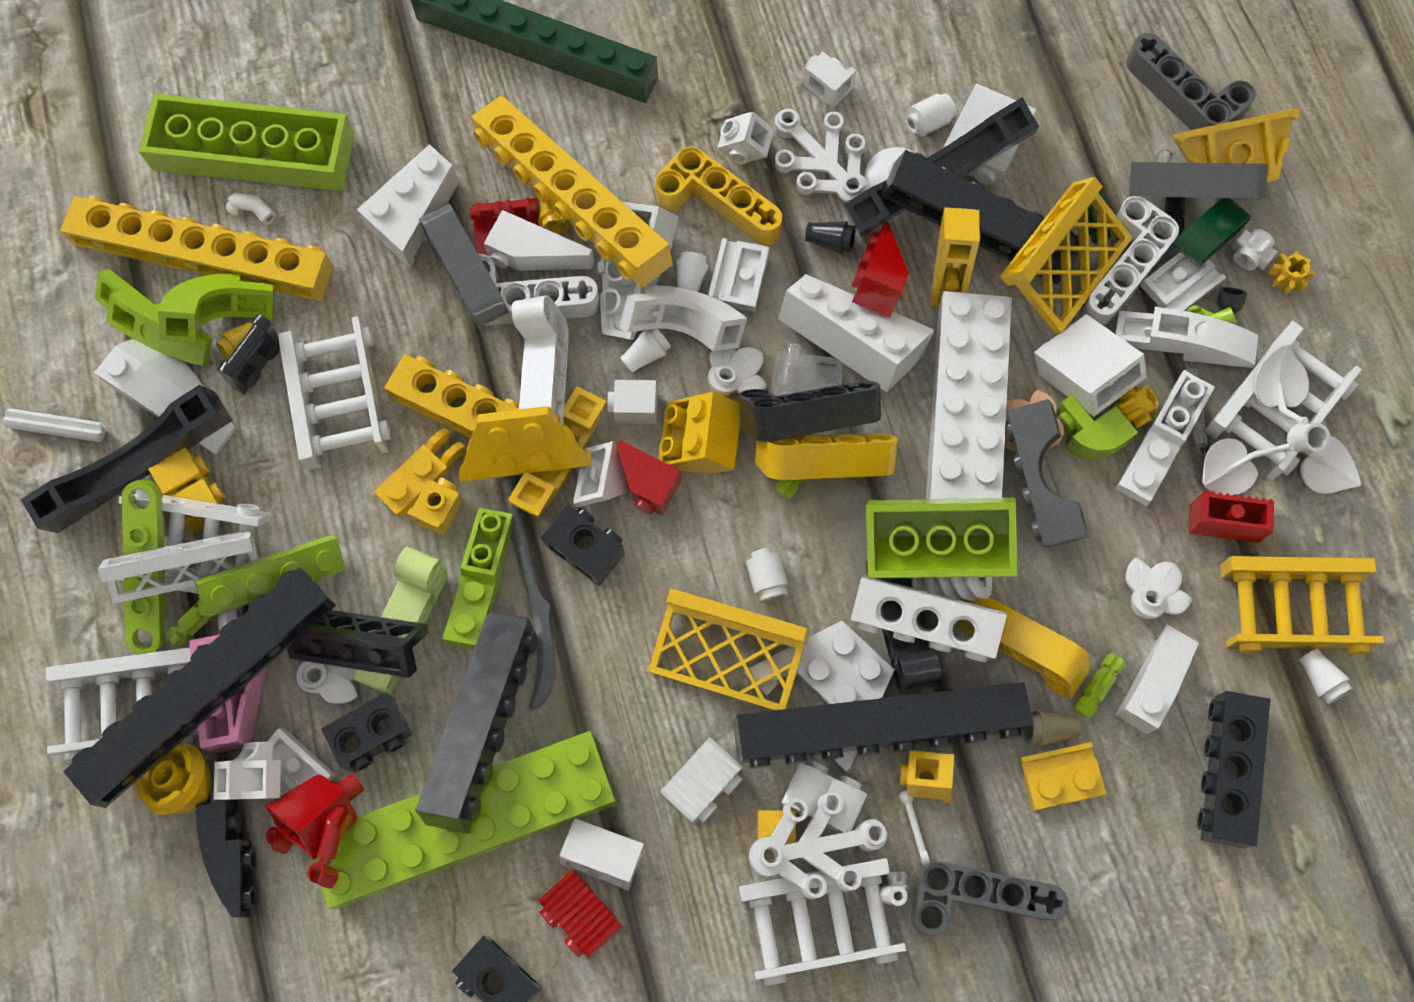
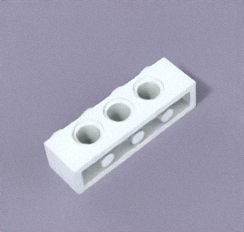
[851,575,1007,662]

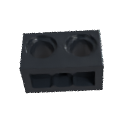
[321,692,413,772]

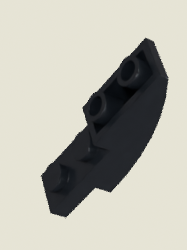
[196,766,256,918]

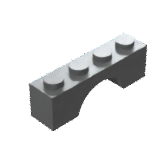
[1005,399,1089,548]

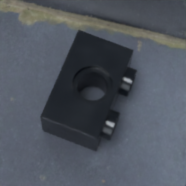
[541,504,625,586]
[452,935,543,1002]

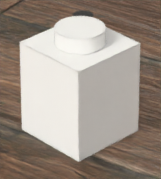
[608,380,657,424]

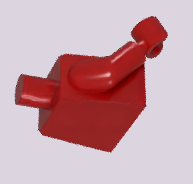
[265,773,364,889]

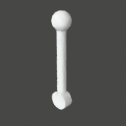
[899,790,930,867]

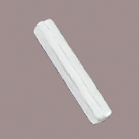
[3,408,106,442]

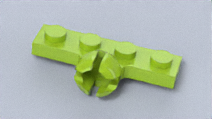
[195,534,346,617]

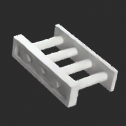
[278,316,392,470]
[1206,320,1362,481]
[118,489,271,594]
[46,648,199,763]
[738,858,906,986]

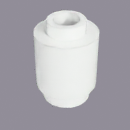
[906,93,956,137]
[746,548,789,603]

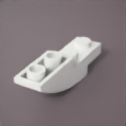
[1116,307,1258,368]
[1116,370,1215,507]

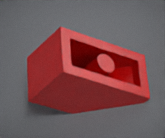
[616,440,682,516]

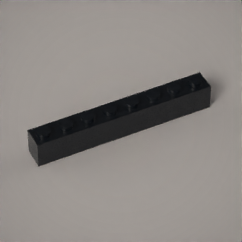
[63,567,336,808]
[732,682,1033,769]

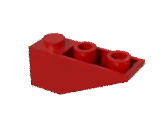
[851,221,909,318]

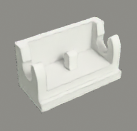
[559,818,644,891]

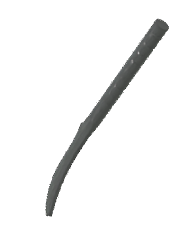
[499,476,555,710]

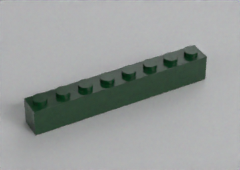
[410,0,658,104]

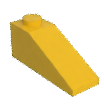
[930,207,980,307]

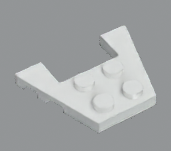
[743,621,895,773]

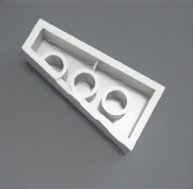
[778,274,934,392]

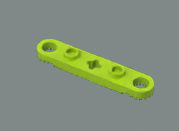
[122,479,166,655]

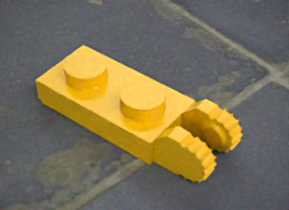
[374,428,466,518]

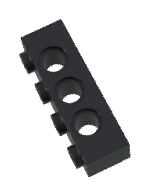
[1197,691,1270,849]

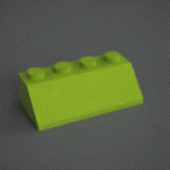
[866,497,1017,578]

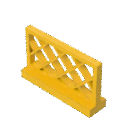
[1000,177,1133,334]
[648,588,811,710]

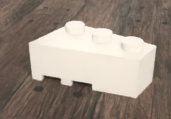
[357,144,459,268]

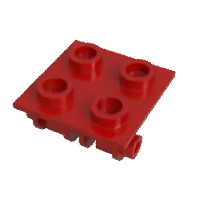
[470,197,539,256]

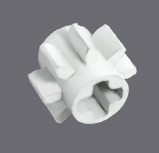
[1231,229,1277,271]

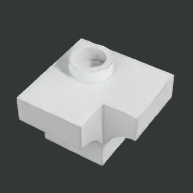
[214,742,281,800]

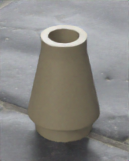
[1023,710,1081,747]

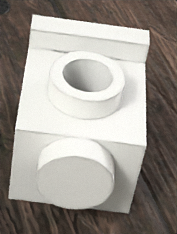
[804,52,856,108]

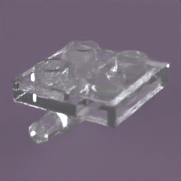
[771,344,843,396]

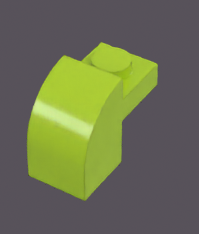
[1056,395,1138,461]

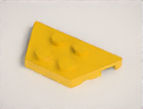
[1172,108,1300,183]
[459,406,592,482]

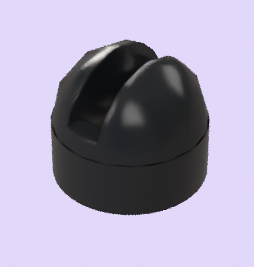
[1217,287,1247,314]

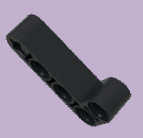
[739,381,881,442]
[865,561,942,694]

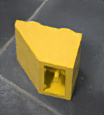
[658,391,741,474]

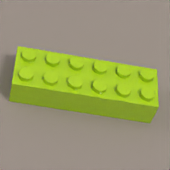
[139,93,355,192]

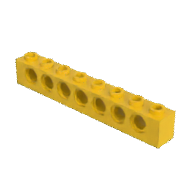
[471,95,673,288]
[60,196,334,302]

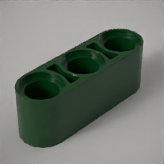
[1173,198,1252,268]

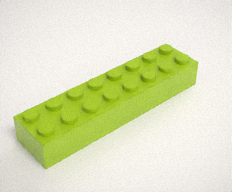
[314,731,618,910]

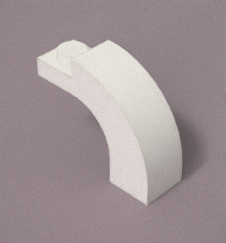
[620,285,747,352]

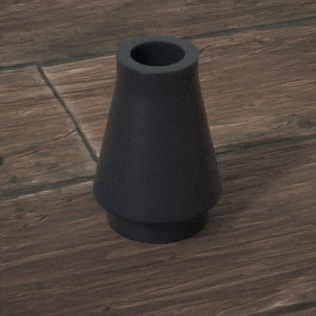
[805,221,856,254]

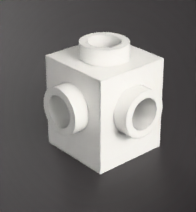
[717,112,774,164]

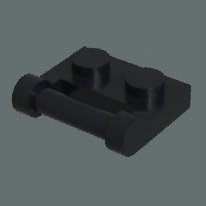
[216,314,280,395]

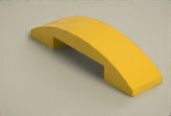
[507,386,607,518]

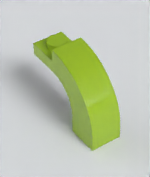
[158,274,274,343]

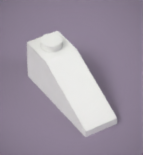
[484,210,595,271]
[1115,624,1199,734]

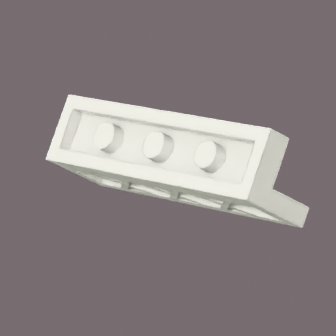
[98,530,258,604]

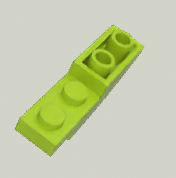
[95,268,212,366]
[442,508,513,650]

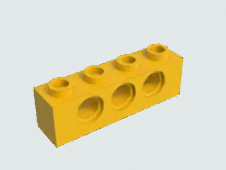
[384,354,519,438]

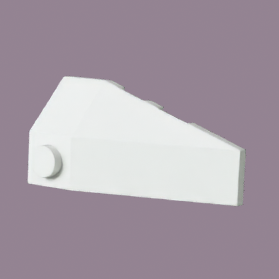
[598,202,678,340]
[94,339,237,455]

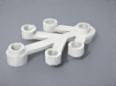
[774,109,869,203]
[749,792,887,899]

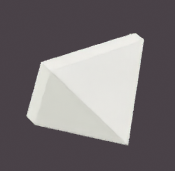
[573,441,629,508]

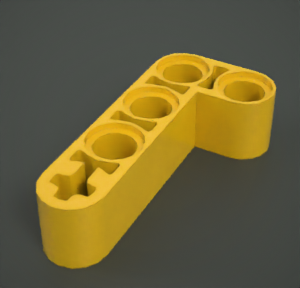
[655,146,782,245]
[755,433,898,480]
[954,597,1091,699]

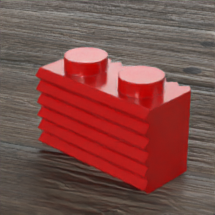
[1189,490,1275,543]
[538,869,624,959]

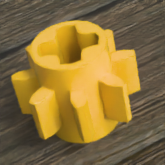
[1268,251,1315,295]
[1114,385,1159,428]

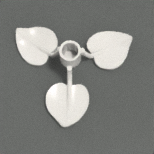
[1202,345,1361,496]

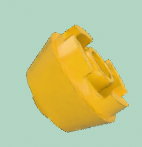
[136,743,211,815]

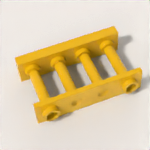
[1220,556,1384,655]

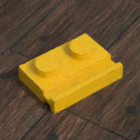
[1019,742,1107,811]

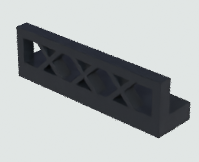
[287,610,429,678]

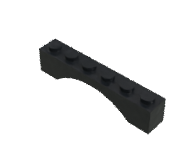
[844,97,1039,237]
[21,384,233,533]

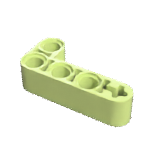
[354,547,448,694]

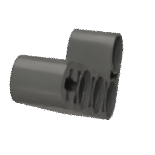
[1126,33,1256,130]
[1129,162,1268,199]
[419,204,509,328]
[911,862,1069,935]

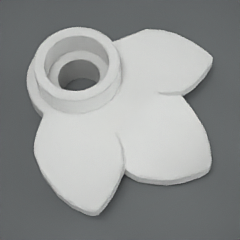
[707,347,767,396]
[1125,558,1192,619]
[296,661,358,704]

